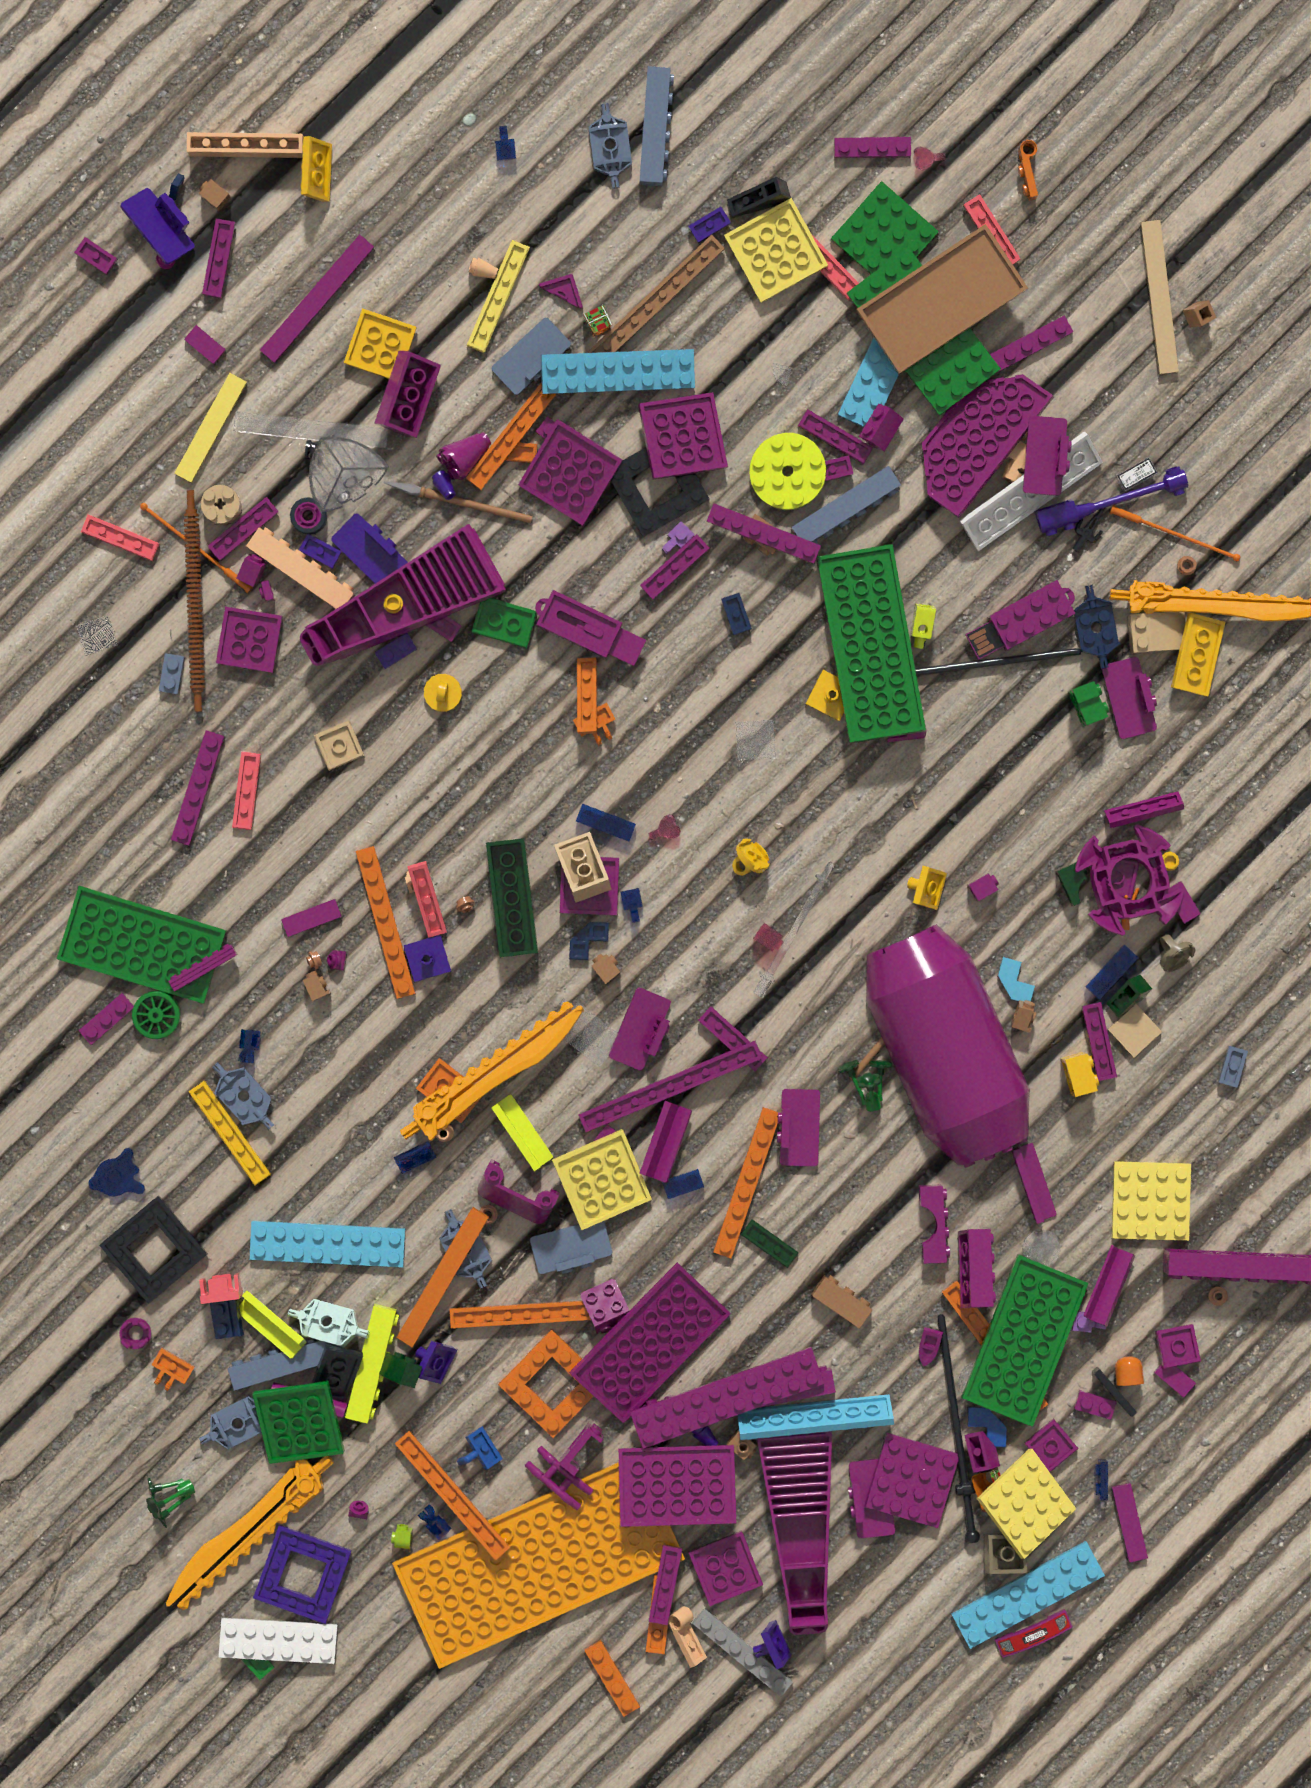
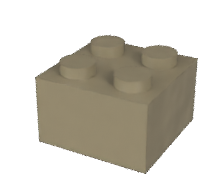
[984,1533,1027,1574]

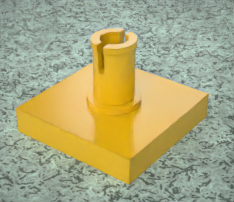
[806,670,844,721]
[907,866,947,910]

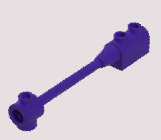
[1034,466,1189,536]

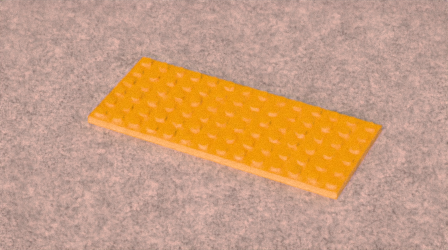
[392,1462,685,1669]

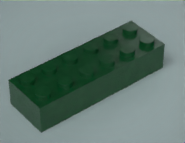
[486,838,538,958]

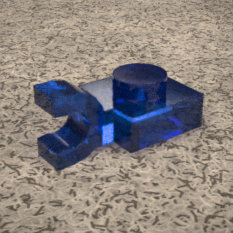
[495,126,516,161]
[621,888,643,923]
[238,1029,261,1063]
[418,1504,452,1540]

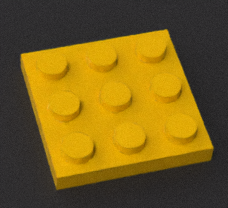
[344,308,417,379]

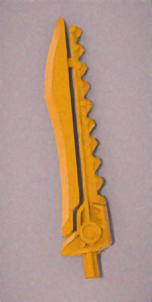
[1109,580,1311,621]
[400,1002,584,1141]
[166,1456,334,1610]

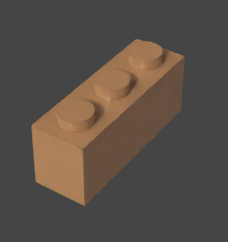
[811,1275,873,1329]

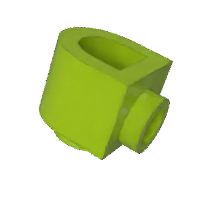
[391,1524,413,1549]

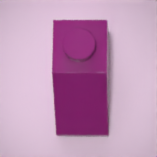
[964,1431,1000,1473]

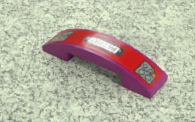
[995,1609,1072,1658]

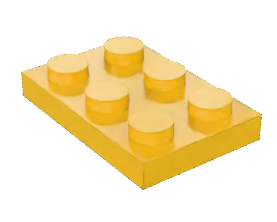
[300,136,332,202]

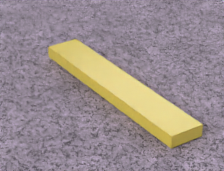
[467,240,530,353]
[174,373,247,483]

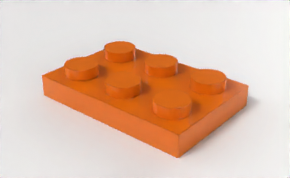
[416,1058,481,1123]

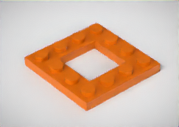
[498,1329,594,1438]

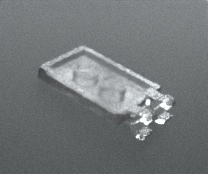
[554,998,618,1067]

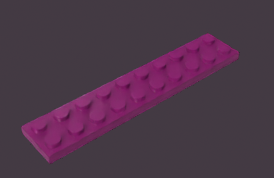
[630,1347,824,1449]

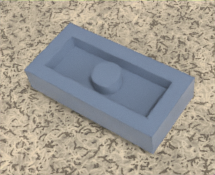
[159,653,185,695]
[1218,1045,1248,1088]

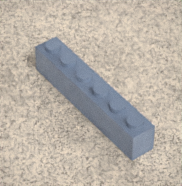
[639,66,674,187]
[791,466,901,544]
[227,1338,341,1391]

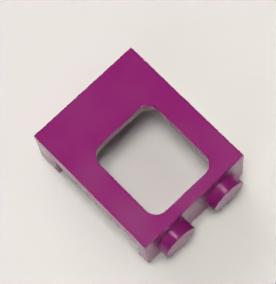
[559,1423,603,1476]

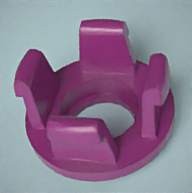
[119,1317,151,1349]

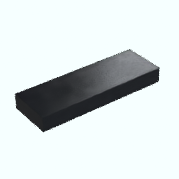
[1092,1367,1137,1417]

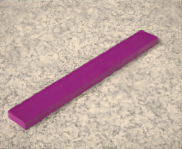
[260,234,375,363]

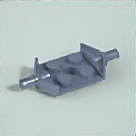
[589,103,632,189]
[212,1062,274,1130]
[439,1209,492,1289]
[199,1395,262,1449]

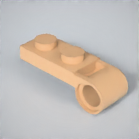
[668,1606,707,1668]

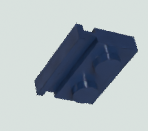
[210,1299,244,1339]

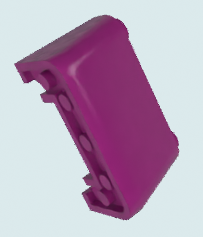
[477,1159,560,1224]

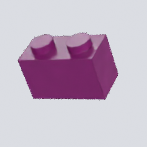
[859,403,904,452]

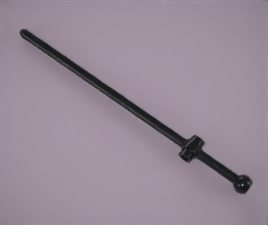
[915,648,1081,676]
[938,1314,980,1543]

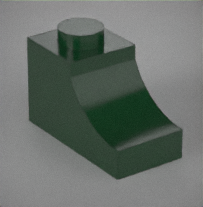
[1055,862,1087,906]
[1106,975,1152,1018]

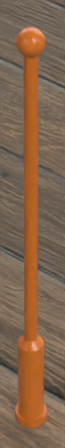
[140,503,253,594]
[1109,505,1241,561]

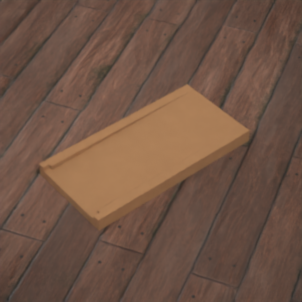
[856,224,1028,374]

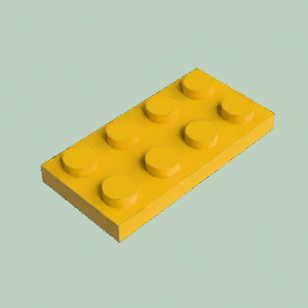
[1171,613,1225,697]

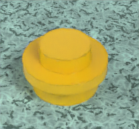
[384,594,403,614]
[1162,852,1179,871]

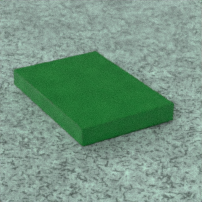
[472,598,537,649]

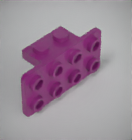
[1023,416,1072,496]
[1102,657,1157,739]
[609,987,671,1070]
[777,1089,820,1166]
[848,1459,895,1538]

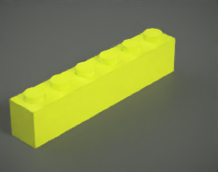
[345,1304,399,1424]

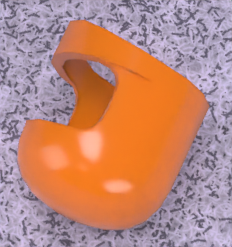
[1115,1356,1144,1386]

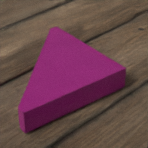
[539,273,583,309]

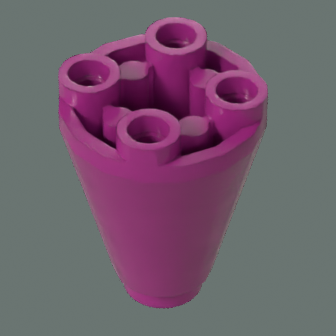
[436,432,491,480]

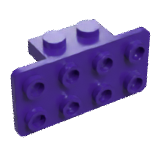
[120,188,195,264]
[331,513,408,584]

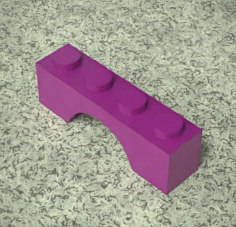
[918,1184,950,1264]

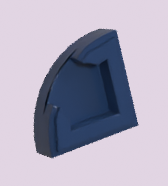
[169,173,185,201]

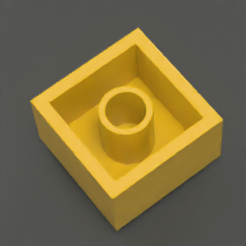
[1060,1052,1099,1097]

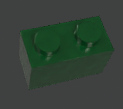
[379,1351,422,1389]

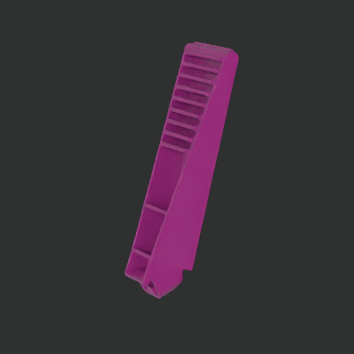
[300,524,506,666]
[757,1431,832,1635]

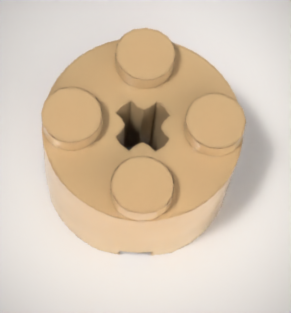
[201,485,242,526]

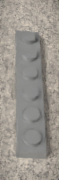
[692,1607,793,1697]

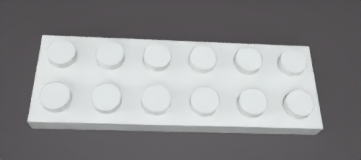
[218,1618,337,1664]

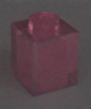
[753,923,784,952]

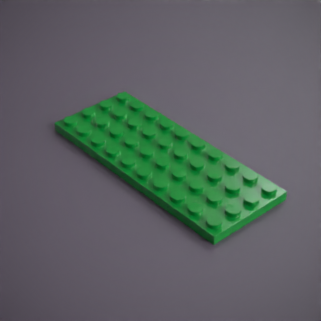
[817,544,926,744]

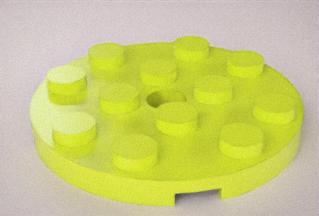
[749,433,827,510]

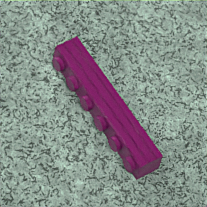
[169,944,238,991]

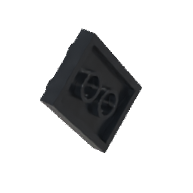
[312,1345,363,1402]

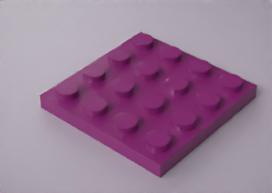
[638,392,728,480]
[518,419,623,526]
[864,1432,958,1528]

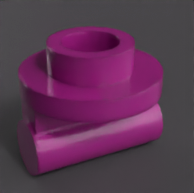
[327,950,346,971]
[348,1500,369,1520]

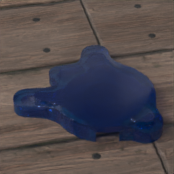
[88,1148,145,1197]

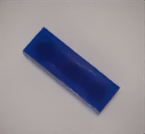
[576,804,636,842]
[1085,944,1139,1000]

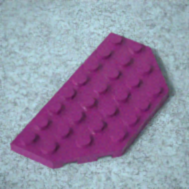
[922,374,1054,518]

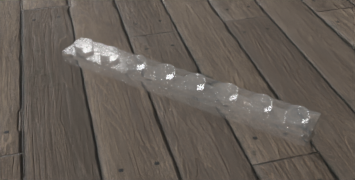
[233,411,388,449]

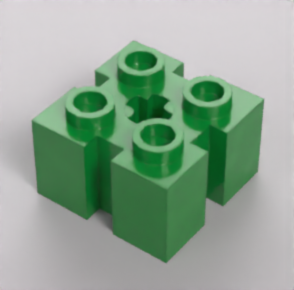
[1068,681,1109,727]

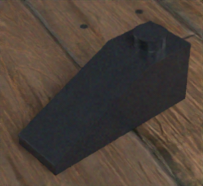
[727,177,791,218]

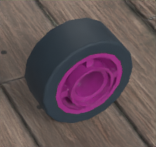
[290,497,327,535]

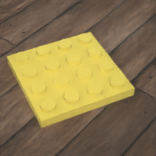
[724,198,828,303]
[552,1129,652,1230]
[1111,1161,1191,1241]
[977,1449,1076,1559]

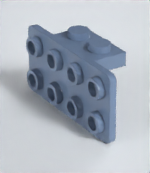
[492,318,571,395]
[530,1221,612,1274]

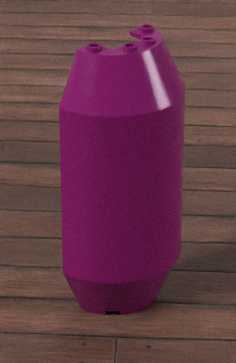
[866,924,1030,1168]

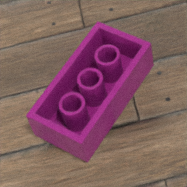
[374,351,441,438]
[958,1229,996,1308]

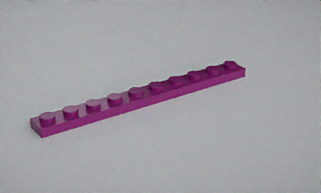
[579,1040,763,1132]

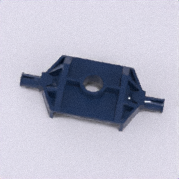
[1074,585,1120,669]

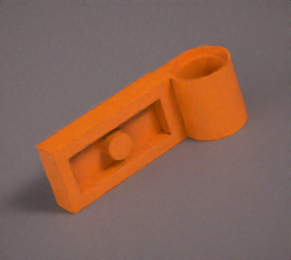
[1018,140,1038,201]

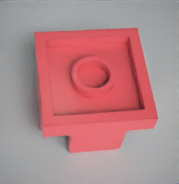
[199,1273,243,1304]

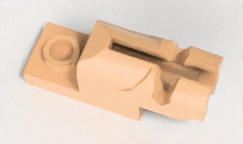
[1002,431,1028,483]

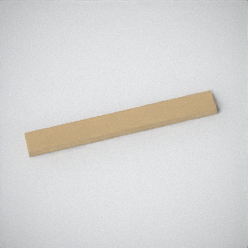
[1140,220,1179,375]

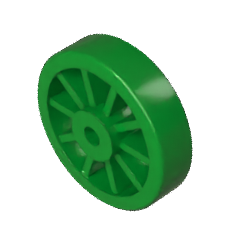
[132,991,181,1039]

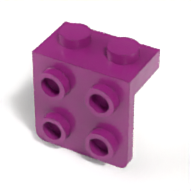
[580,1279,630,1334]

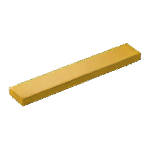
[189,1081,271,1185]

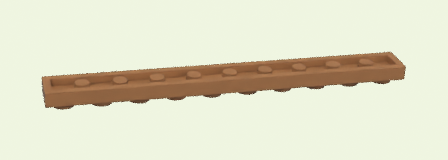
[587,235,725,353]

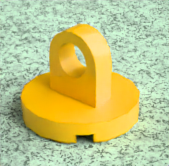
[424,674,462,712]
[732,838,770,876]

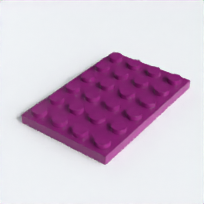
[618,1445,737,1527]

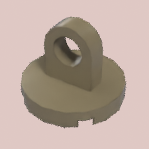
[1160,934,1196,972]

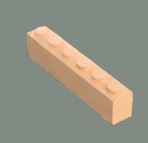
[187,132,304,158]
[246,527,355,609]

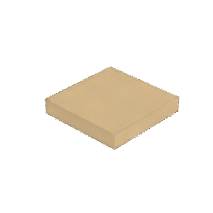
[314,721,364,771]
[1107,1004,1162,1058]

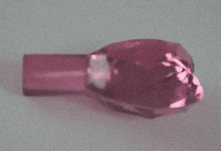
[913,146,945,170]
[648,814,681,840]

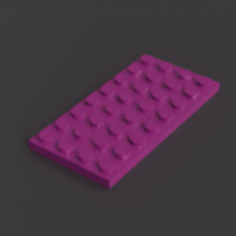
[569,1262,731,1423]

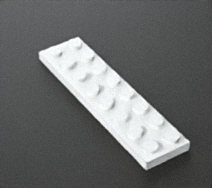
[960,432,1103,551]

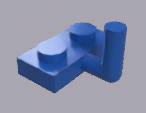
[457,1426,502,1470]

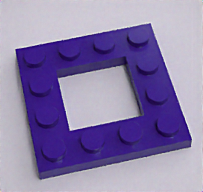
[253,1524,352,1624]

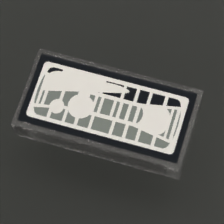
[1115,457,1158,492]

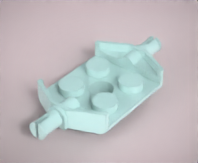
[288,1299,370,1348]

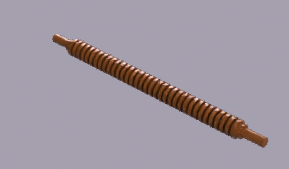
[184,490,205,712]

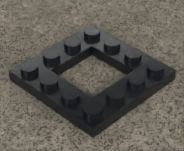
[611,447,710,537]
[99,1195,208,1304]

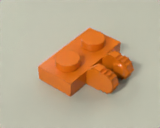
[573,702,616,746]
[152,1348,195,1391]

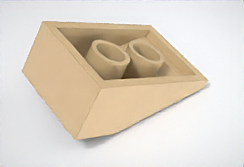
[1127,612,1186,654]
[554,832,612,903]

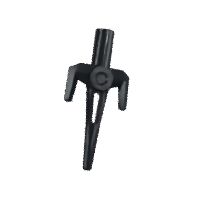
[1072,507,1106,552]

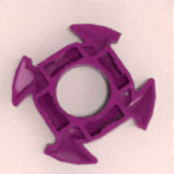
[1075,825,1184,936]

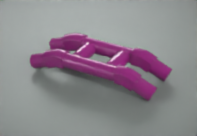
[525,1446,593,1510]

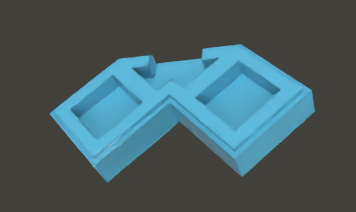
[998,957,1035,1001]

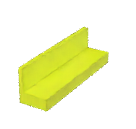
[491,1094,553,1171]
[239,1290,307,1359]

